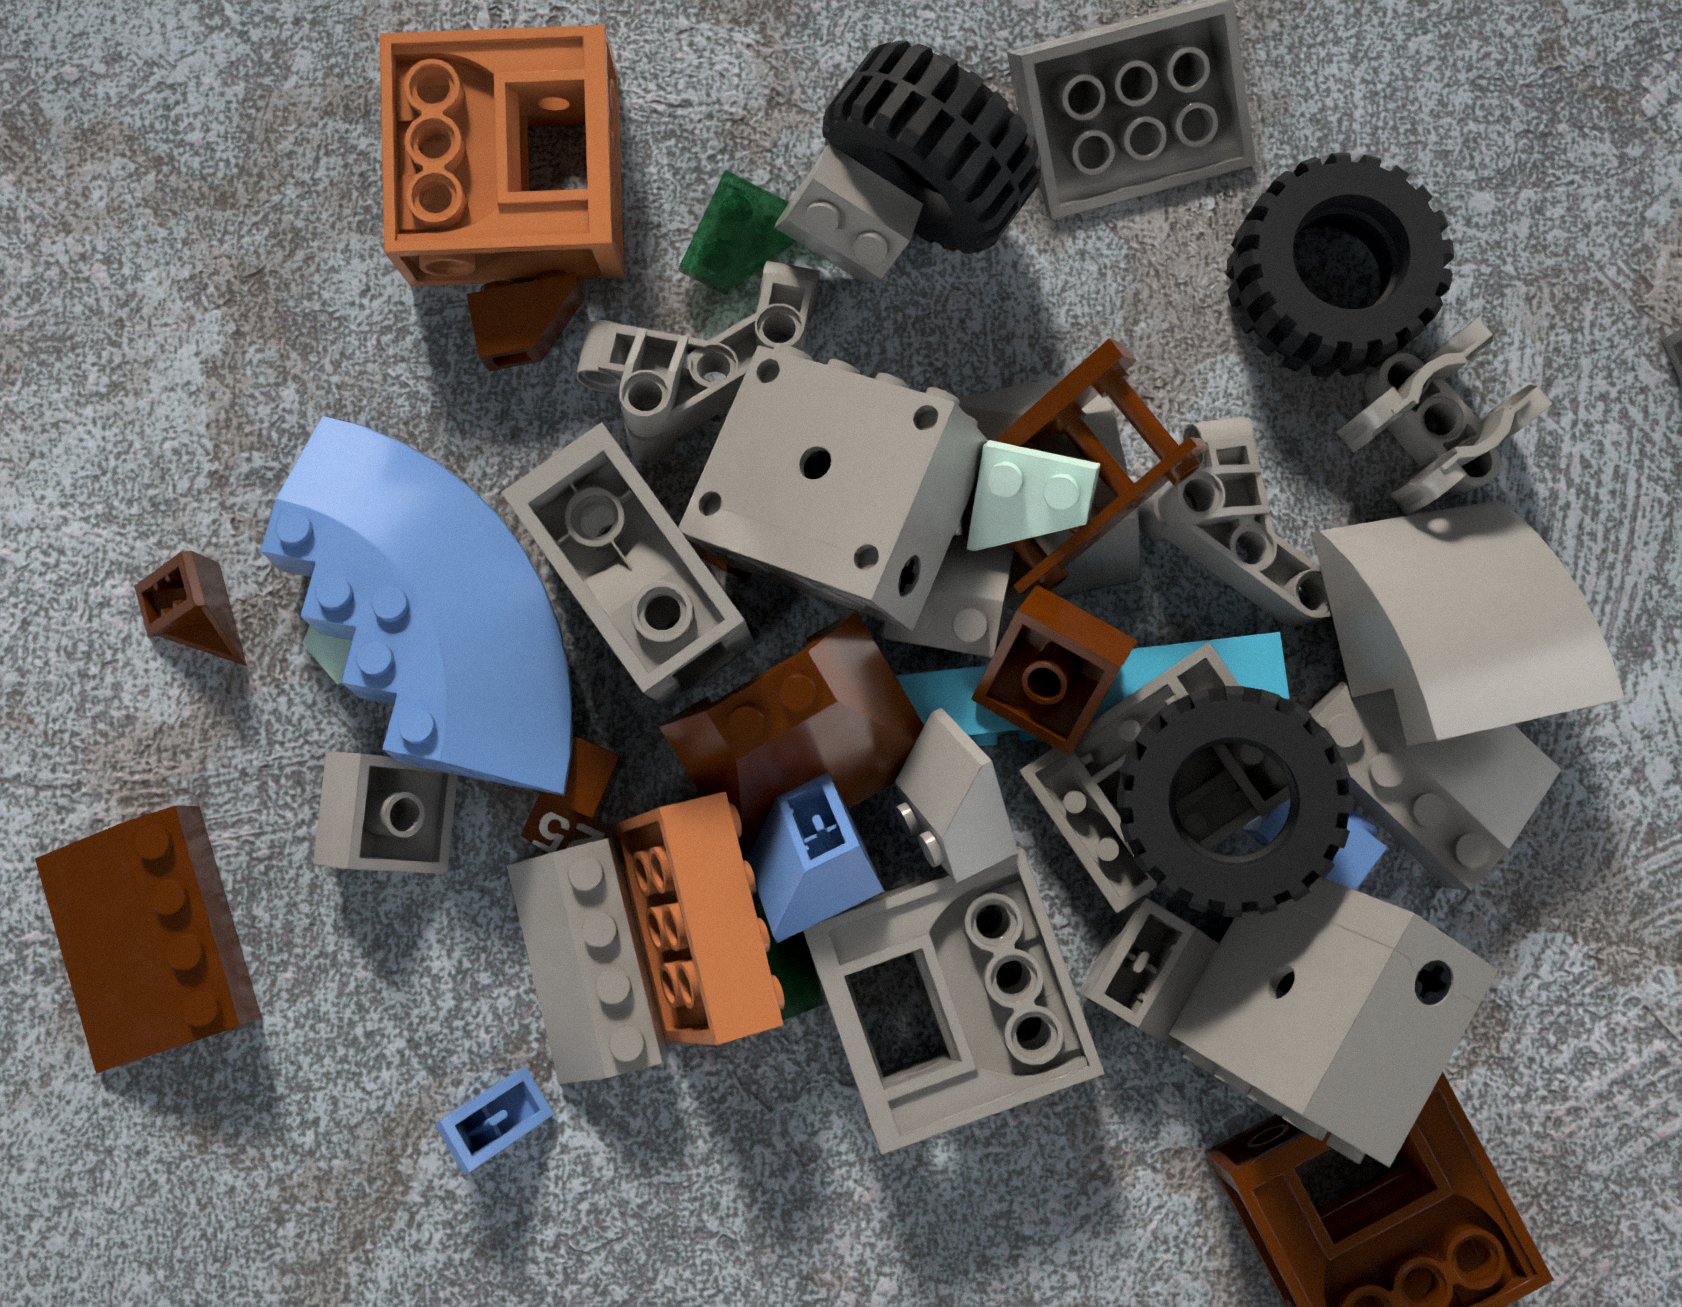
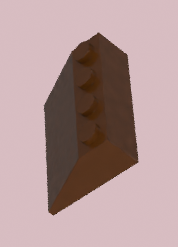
[35,806,262,1074]

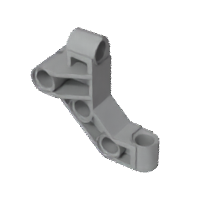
[575,261,820,461]
[1137,416,1333,626]

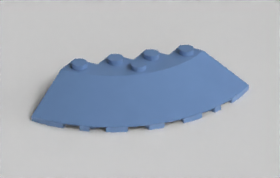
[260,416,573,796]

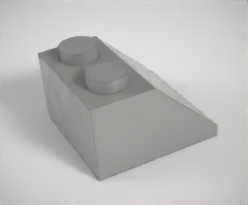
[774,143,923,285]
[882,535,1015,657]
[895,708,1018,883]
[313,751,458,874]

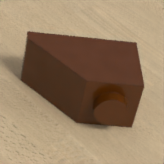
[539,735,626,824]

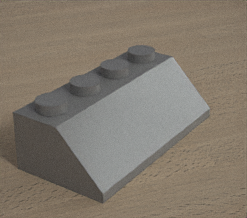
[507,837,669,1084]

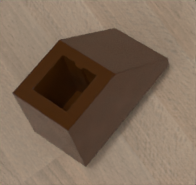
[466,270,585,372]

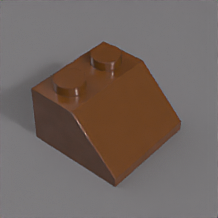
[971,584,1138,756]

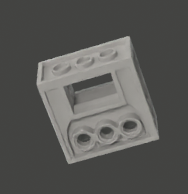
[501,422,755,708]
[803,848,1105,1155]

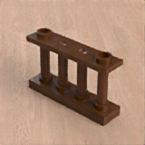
[966,338,1208,594]

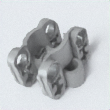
[1336,317,1552,516]

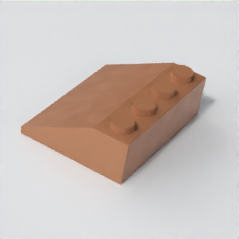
[613,791,785,1045]

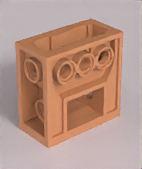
[380,25,625,287]

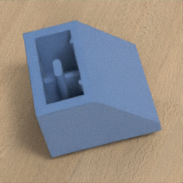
[747,772,884,943]

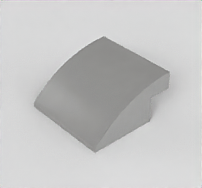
[1312,500,1625,746]

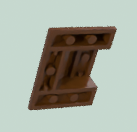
[659,609,925,861]

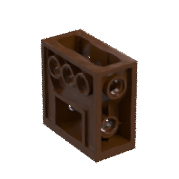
[1205,1072,1554,1307]

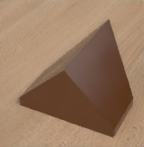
[134,551,247,666]

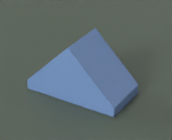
[435,1066,554,1175]

